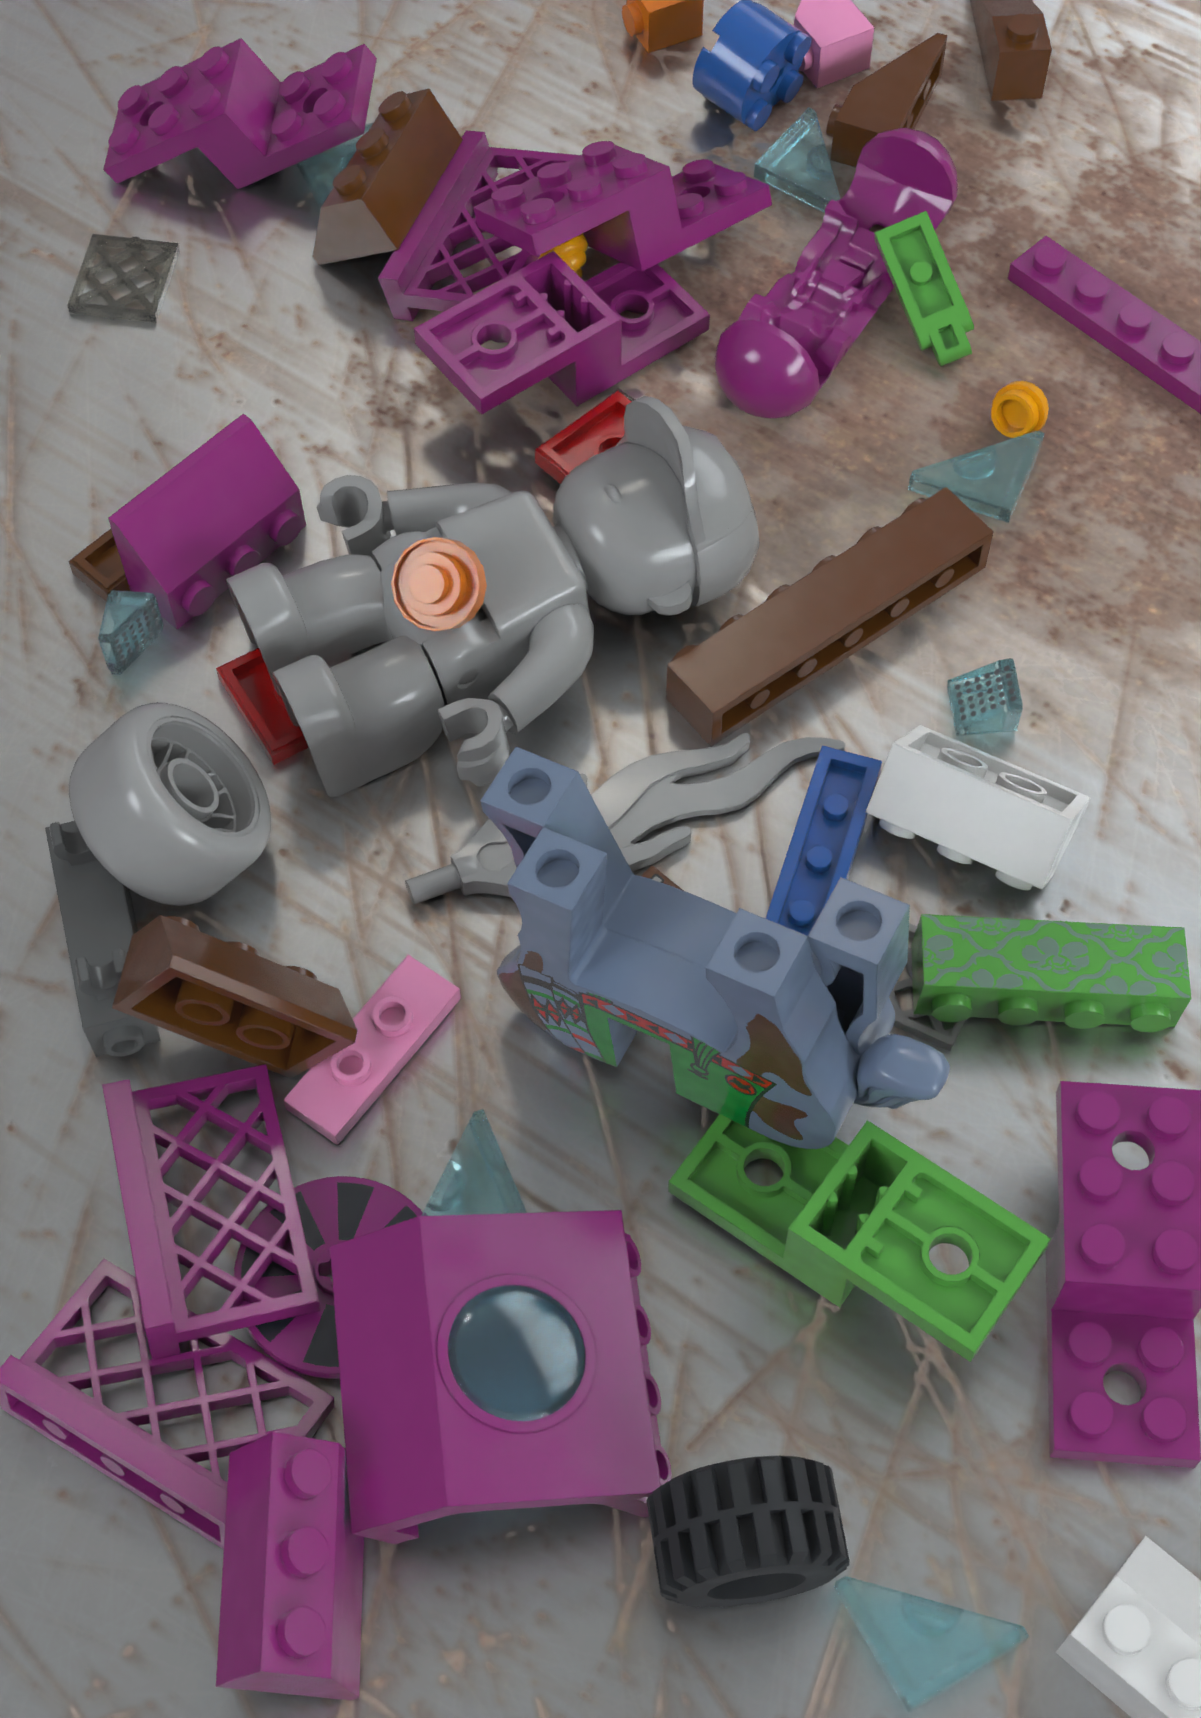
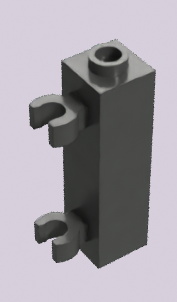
[45,821,161,1057]

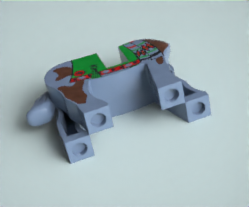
[480,747,950,1149]

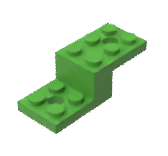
[668,1114,1051,1362]

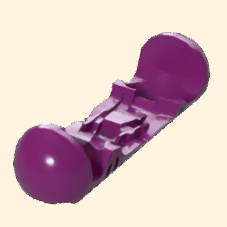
[715,128,958,418]

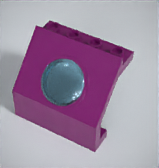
[330,1210,672,1544]

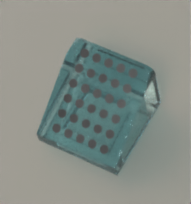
[98,590,164,675]
[947,658,1023,736]

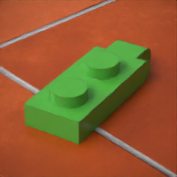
[875,211,974,367]

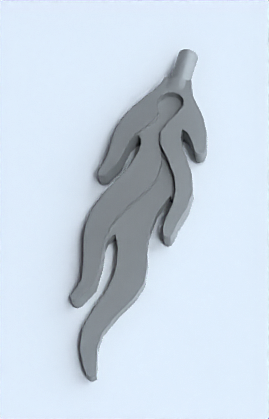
[405,733,846,904]

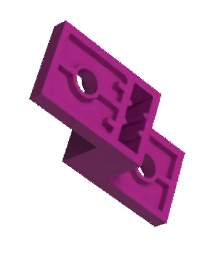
[103,38,377,189]
[473,141,772,271]
[414,251,710,415]
[1045,1081,1201,1468]

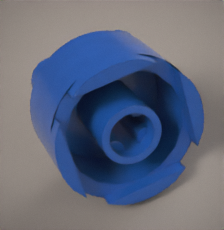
[692,0,812,131]

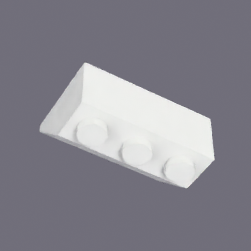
[866,725,1091,890]
[1055,1535,1201,1718]

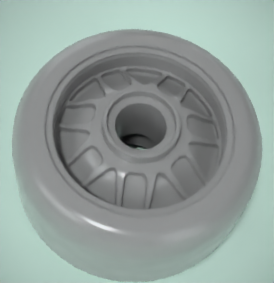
[69,702,271,906]

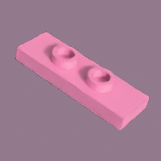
[283,955,461,1146]

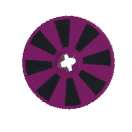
[234,1176,425,1379]

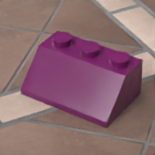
[108,414,306,630]
[216,1432,364,1701]

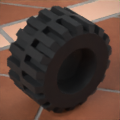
[647,1456,850,1607]

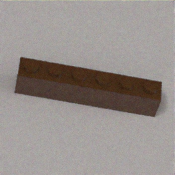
[666,487,994,747]

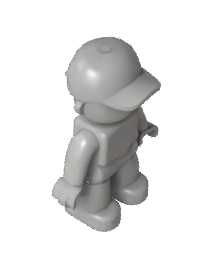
[226,396,760,797]

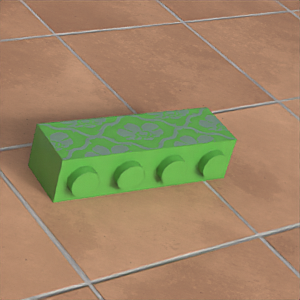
[911,914,1191,1032]

